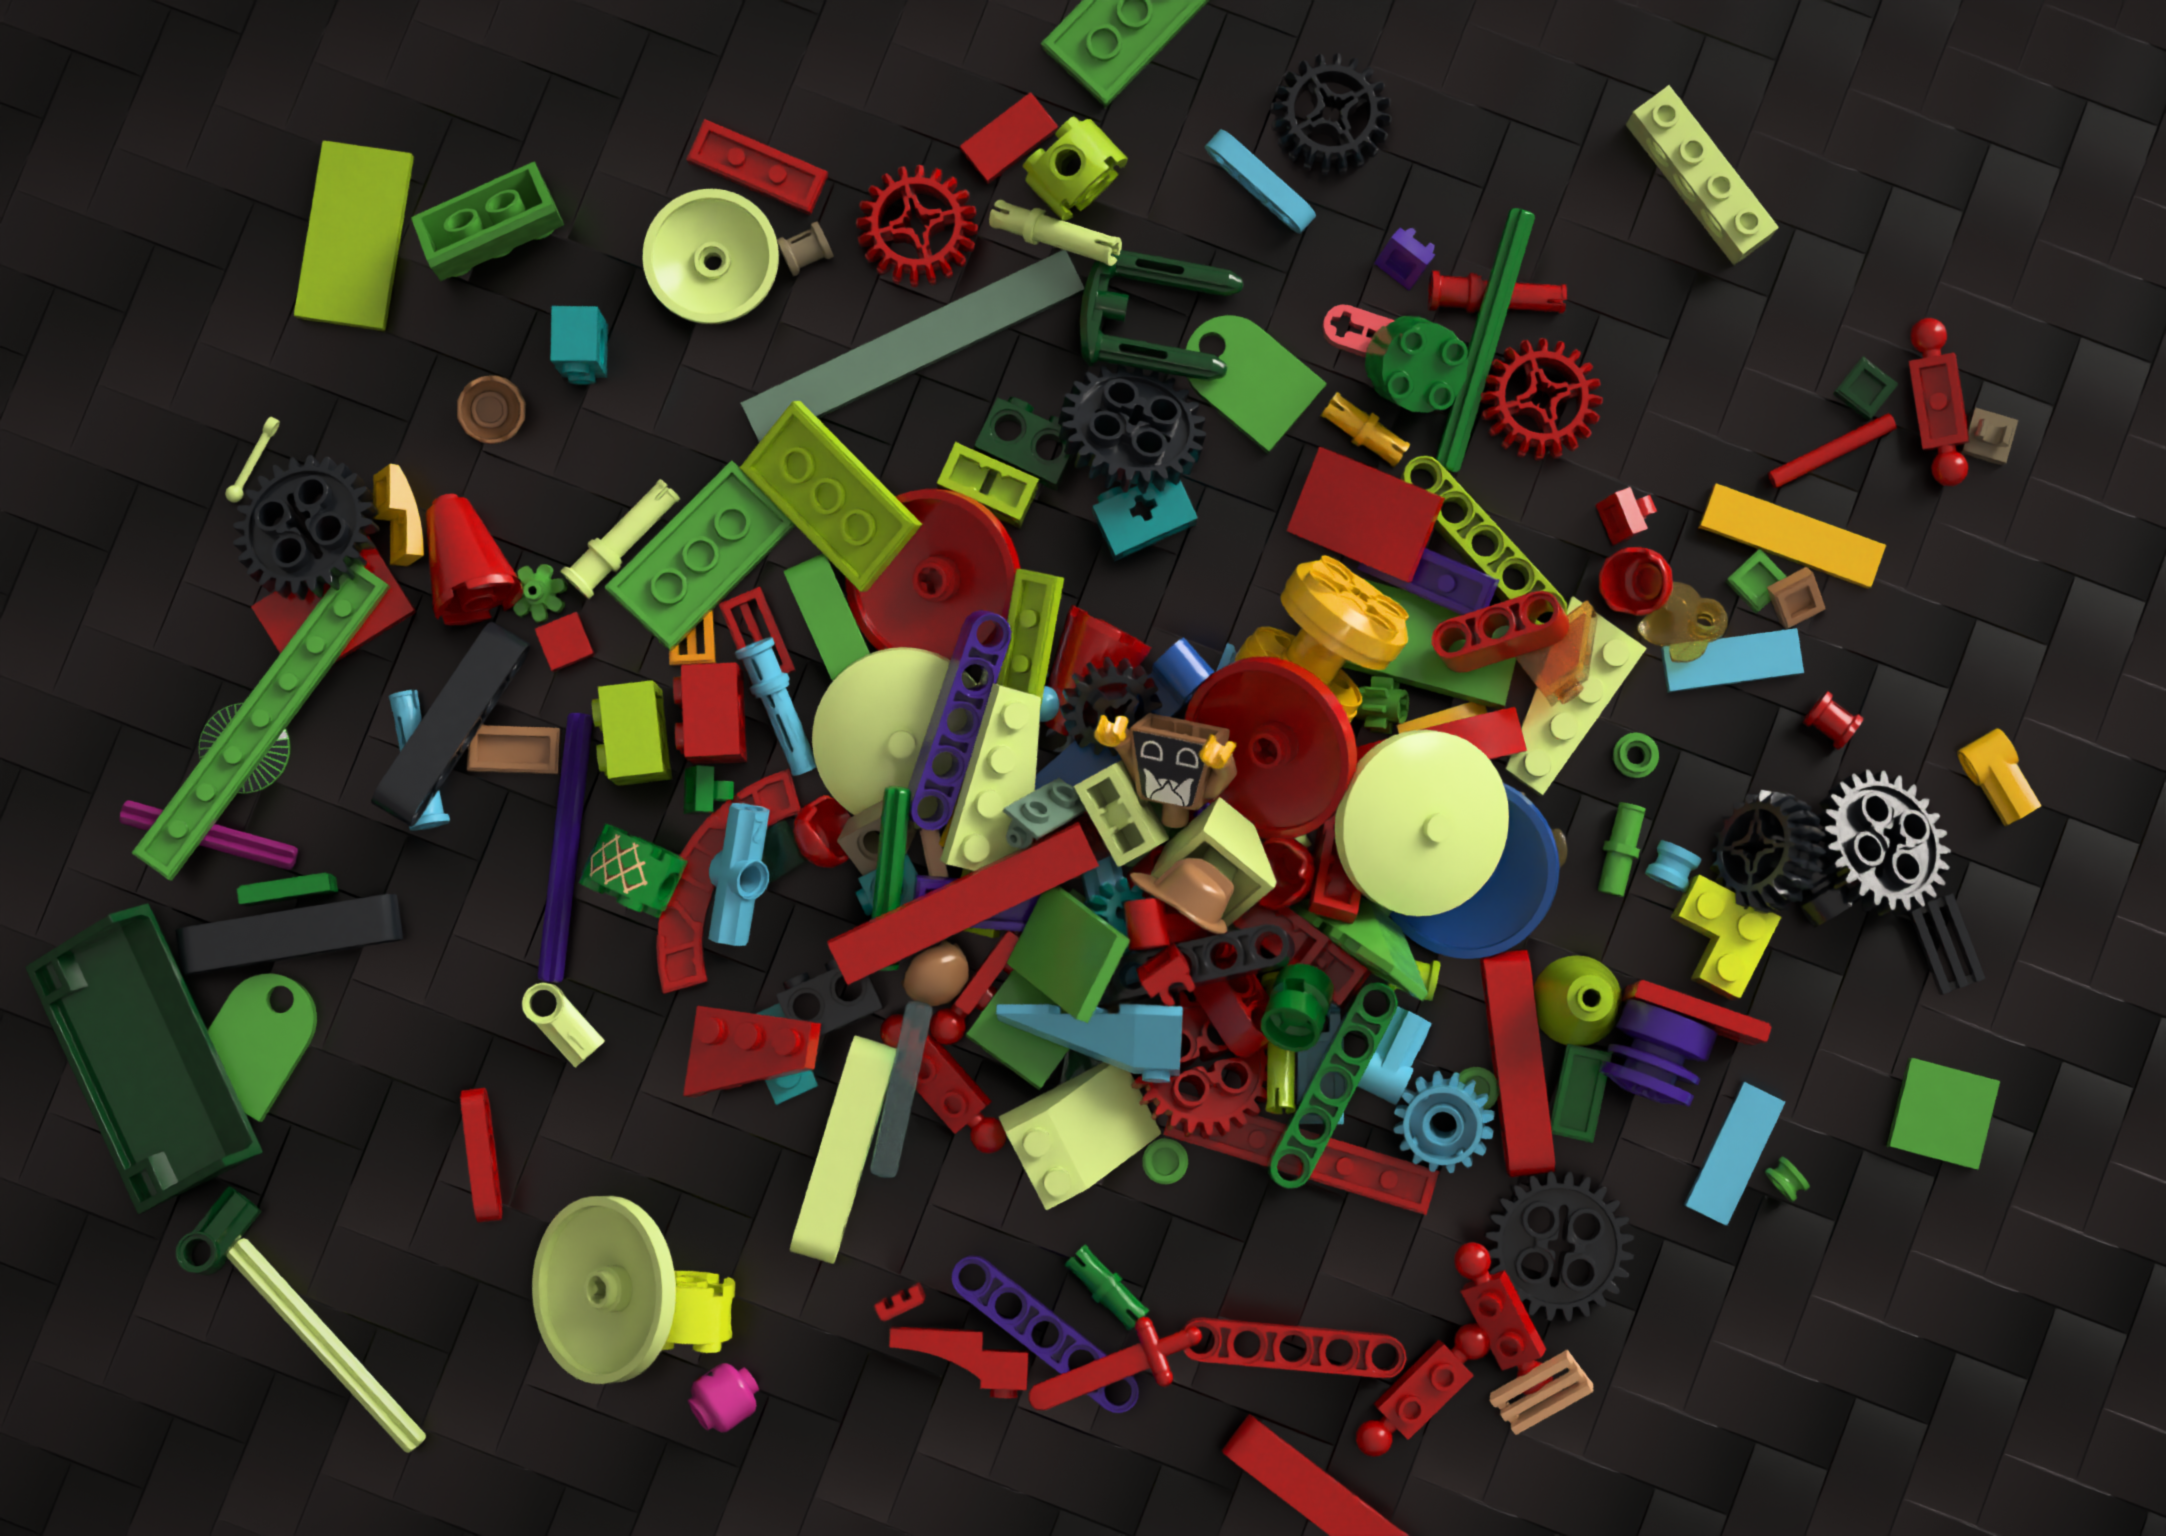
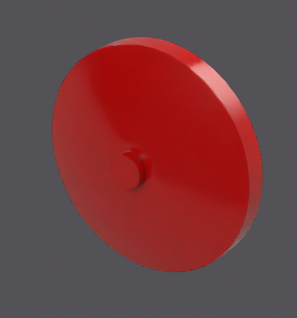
[845,488,1020,660]
[1184,656,1357,839]

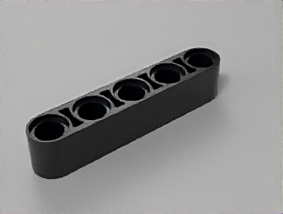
[371,621,531,827]
[175,894,403,975]
[1097,924,1295,1008]

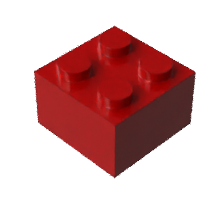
[673,662,747,765]

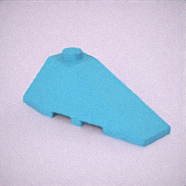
[996,1004,1183,1083]

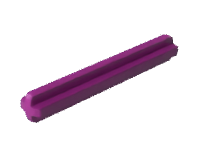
[119,800,298,870]

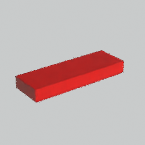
[686,119,828,215]

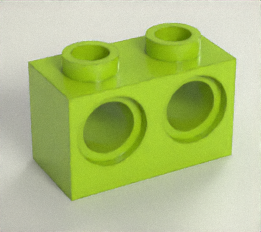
[937,442,1039,529]

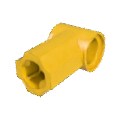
[1957,728,2041,826]

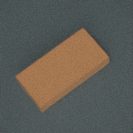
[467,725,562,775]

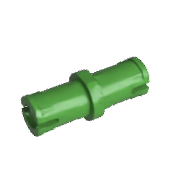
[1597,802,1646,897]

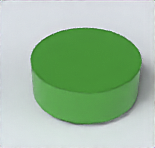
[1459,1067,1499,1110]
[1142,1138,1188,1184]

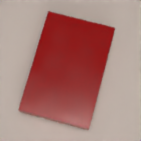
[1286,447,1445,582]
[251,535,416,663]
[1622,980,1772,1046]

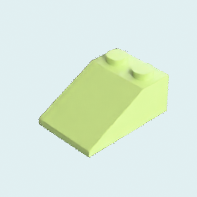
[999,1062,1162,1210]

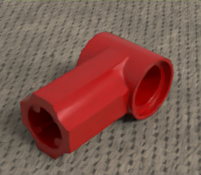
[1124,898,1209,950]

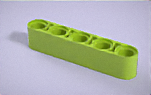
[1401,456,1568,625]

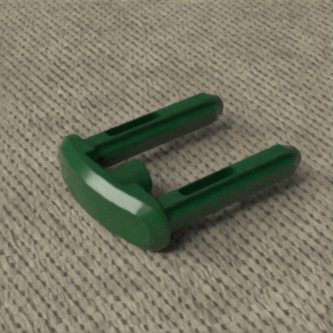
[1080,250,1243,381]

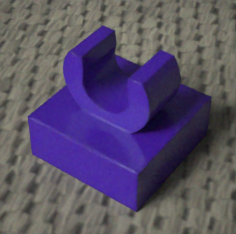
[1374,228,1435,291]

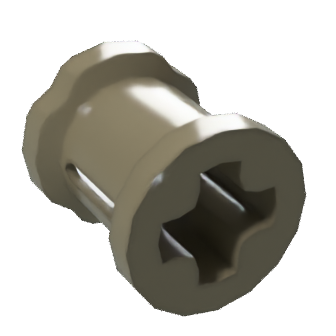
[776,222,834,277]

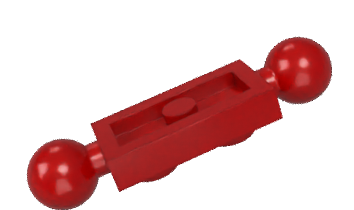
[1909,318,1970,486]
[929,930,1022,1045]
[880,1014,1007,1154]
[1454,1242,1553,1396]
[1356,1323,1490,1457]

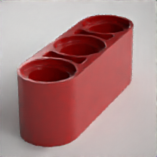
[1432,591,1569,673]

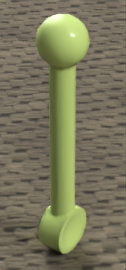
[225,417,280,503]

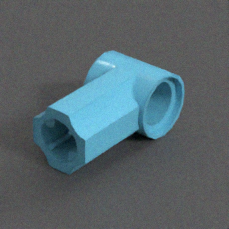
[1358,1006,1432,1105]

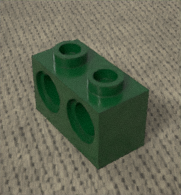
[974,396,1074,491]

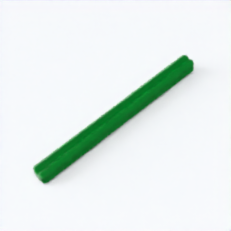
[1436,208,1535,472]

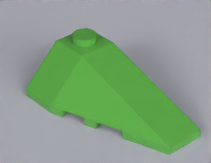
[1288,897,1428,1001]

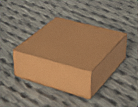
[1767,567,1826,630]

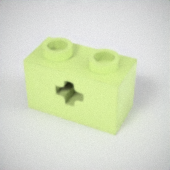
[1074,760,1170,867]

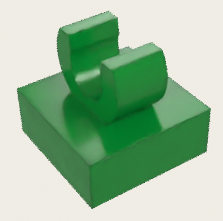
[684,765,734,815]

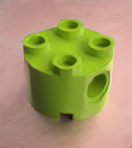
[1023,116,1128,221]

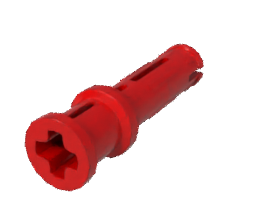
[1428,270,1567,313]

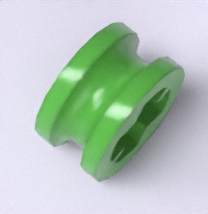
[1765,1156,1810,1202]

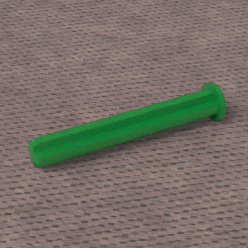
[871,786,911,971]

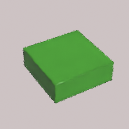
[1725,549,1787,613]

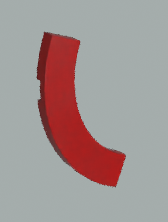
[656,769,801,994]

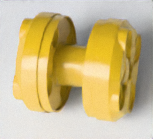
[1235,555,1409,722]

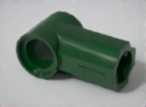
[176,1186,262,1276]

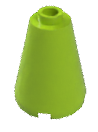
[1533,955,1622,1046]

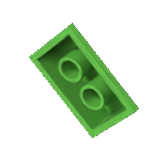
[411,161,564,281]

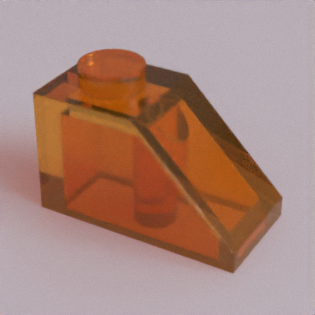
[1515,600,1598,707]

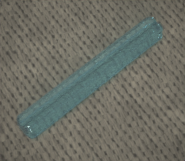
[870,1001,933,1178]

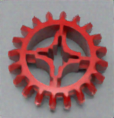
[856,165,978,287]
[1480,338,1603,461]

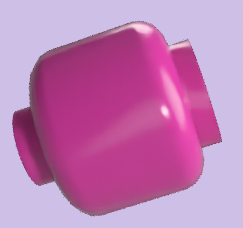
[688,1363,759,1433]

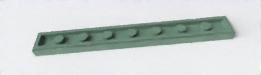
[741,250,1085,443]

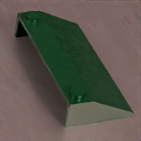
[25,903,263,1215]

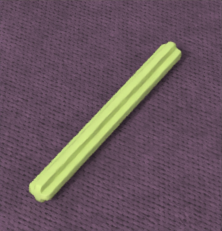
[226,1238,426,1453]

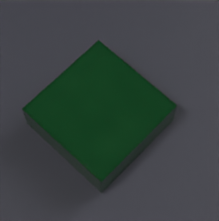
[1833,357,1898,421]

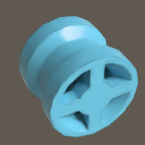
[1645,840,1702,893]

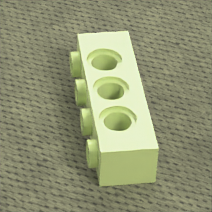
[1626,85,1779,265]

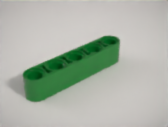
[1267,982,1398,1188]

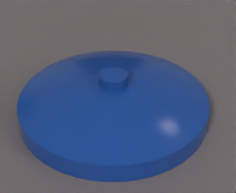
[1390,783,1559,959]

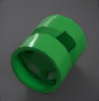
[1261,963,1334,1052]

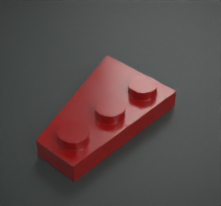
[683,1006,821,1098]

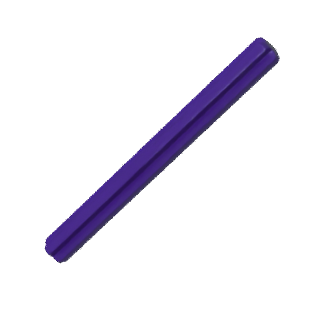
[538,713,593,983]

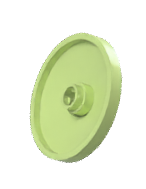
[812,647,977,829]
[1335,730,1509,916]
[532,1196,676,1384]

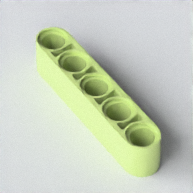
[790,1035,899,1264]

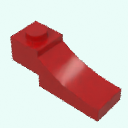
[1308,814,1361,924]
[1232,903,1370,1010]
[889,1326,1029,1398]

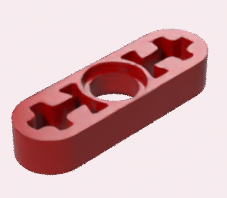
[461,1087,502,1223]

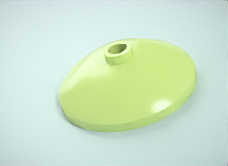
[643,189,779,324]

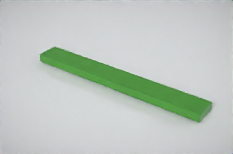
[132,563,391,881]

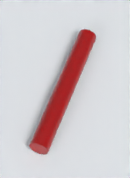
[1768,413,1897,488]

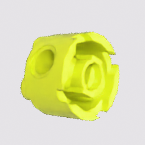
[662,1271,735,1353]

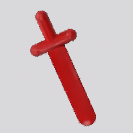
[1028,1317,1202,1411]

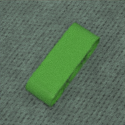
[783,553,870,681]

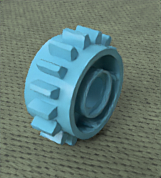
[1394,1071,1495,1173]

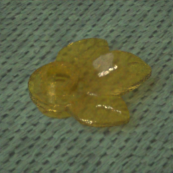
[1637,582,1728,663]

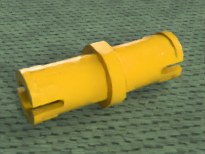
[1320,392,1410,468]

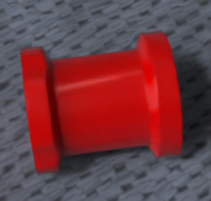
[1802,691,1864,750]

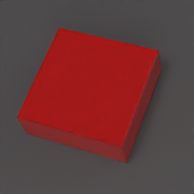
[535,612,595,672]

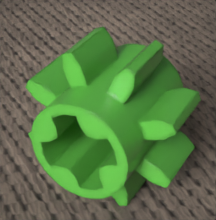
[1356,676,1409,734]

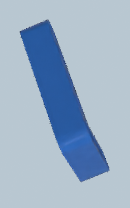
[1035,638,1215,790]

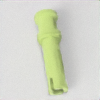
[560,479,680,599]

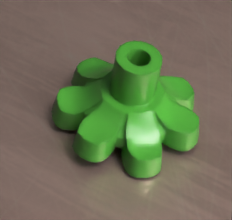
[513,564,567,624]

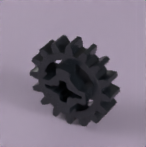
[1060,657,1162,756]

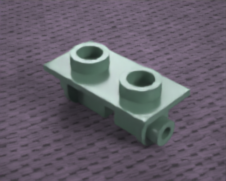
[1003,777,1087,849]

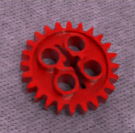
[1131,991,1268,1139]

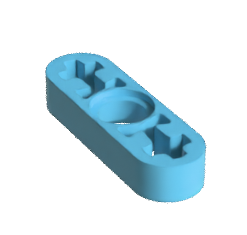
[1205,129,1316,233]

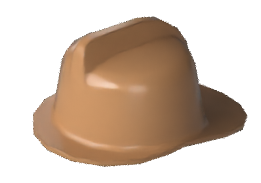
[1130,858,1234,934]

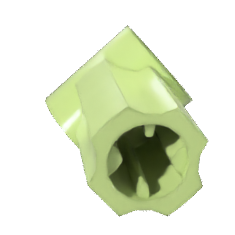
[522,983,605,1068]

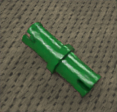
[1065,1244,1150,1331]

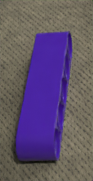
[908,610,1011,830]
[951,1255,1139,1413]

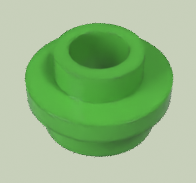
[1613,733,1659,778]

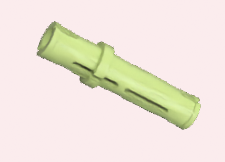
[989,200,1122,266]

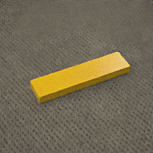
[1699,483,1886,589]

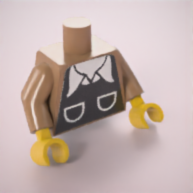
[1094,713,1237,828]

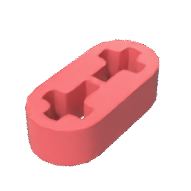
[1322,304,1394,358]

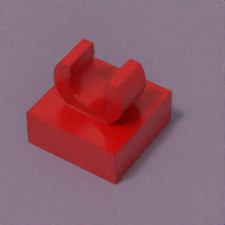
[1595,487,1657,546]
[1136,943,1195,1006]

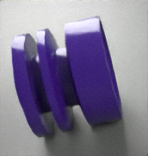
[1599,999,1717,1107]

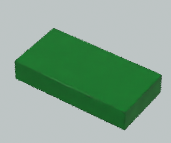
[237,872,338,907]
[1550,1044,1612,1143]

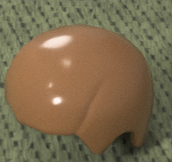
[457,375,526,444]
[901,940,969,1006]

